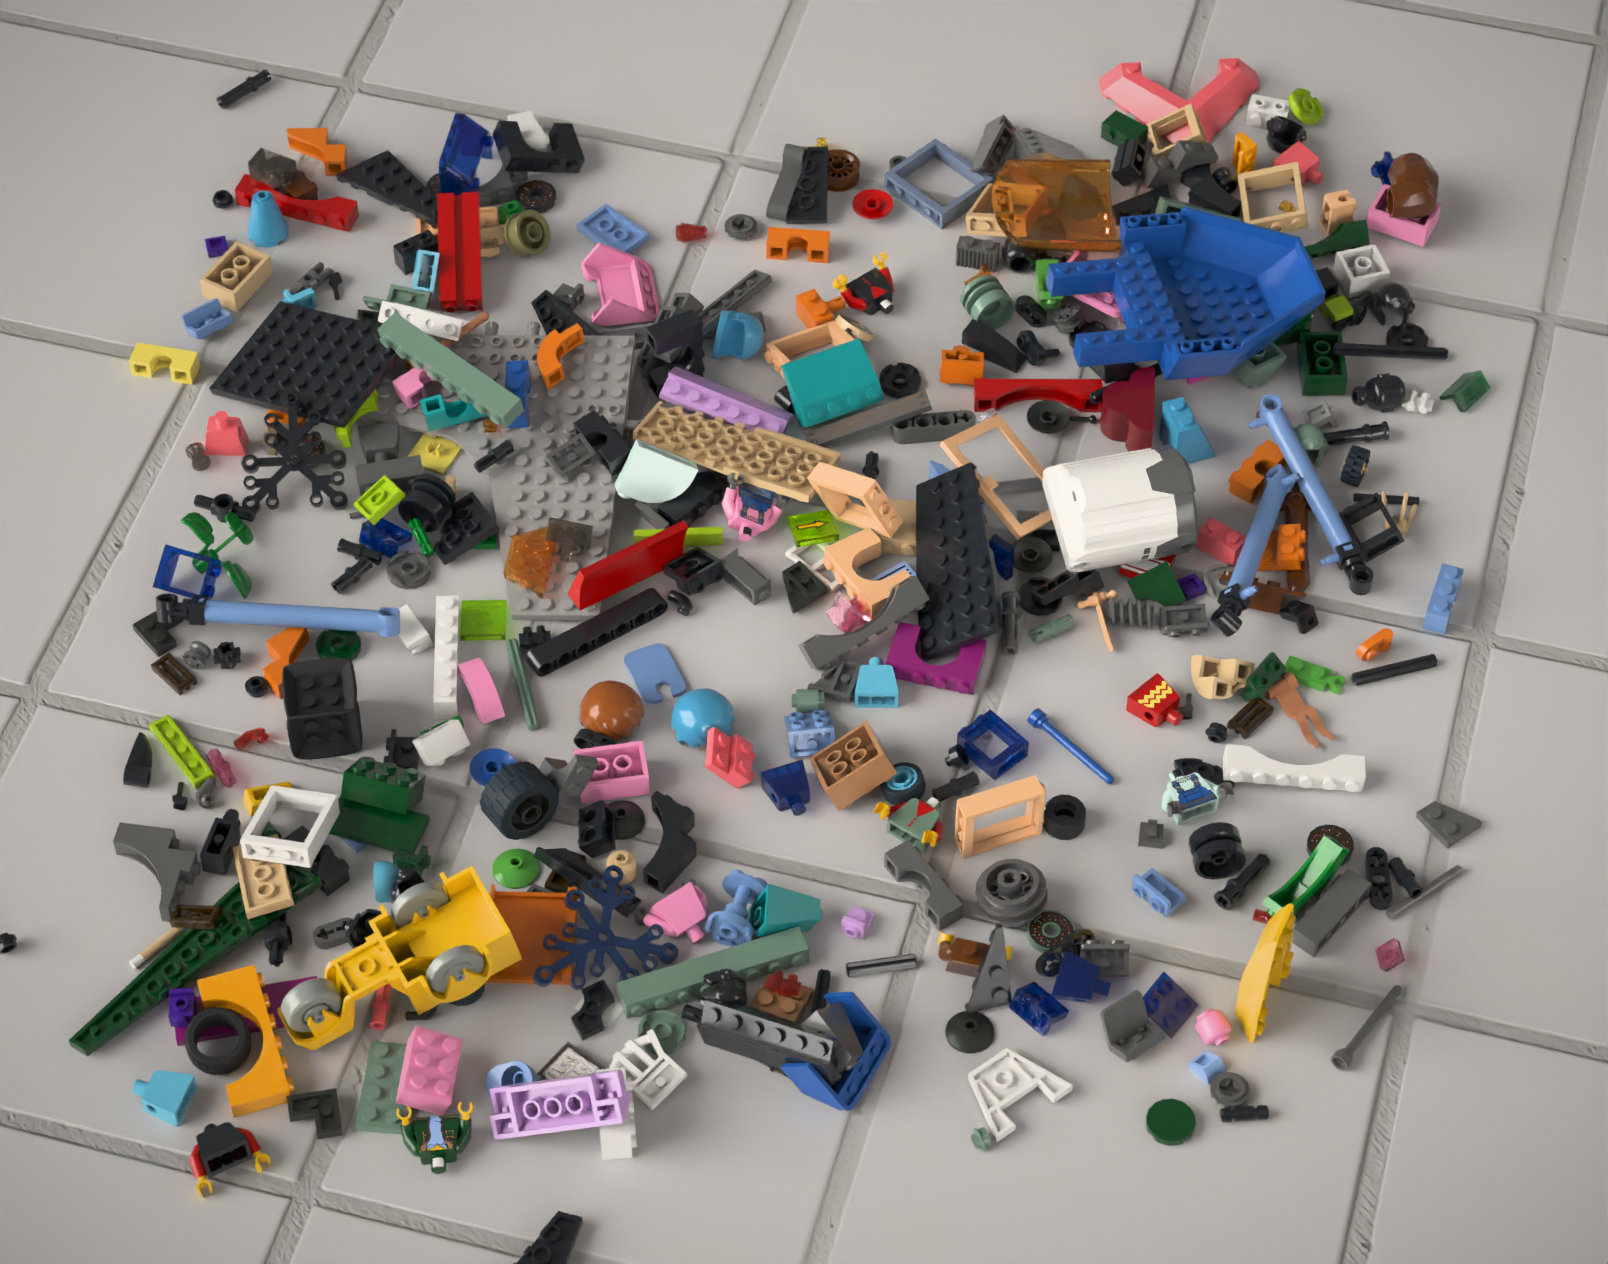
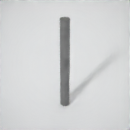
[1386,865,1463,920]

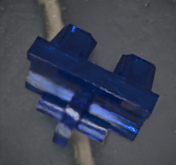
[1370,151,1394,186]

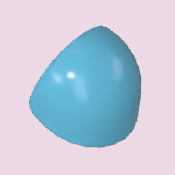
[374,861,400,902]

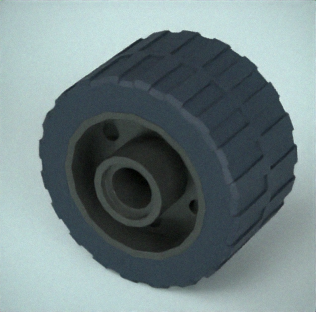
[480,761,559,840]

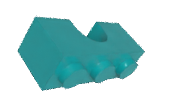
[420,394,488,432]

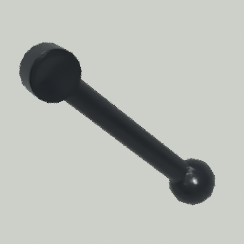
[1069,415,1097,424]

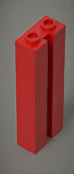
[437,192,483,313]

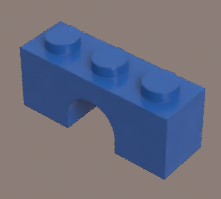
[505,360,532,428]

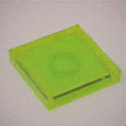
[460,600,507,641]

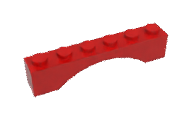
[235,174,359,232]
[973,378,1103,412]

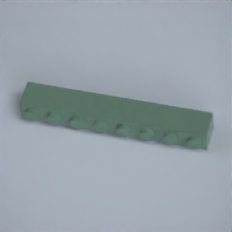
[377,312,524,428]
[617,926,809,1019]

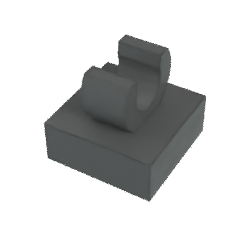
[1138,819,1164,849]

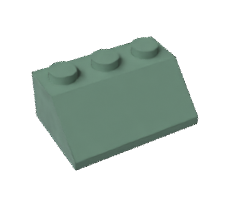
[1233,343,1287,388]

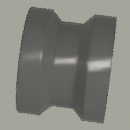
[183,641,211,669]

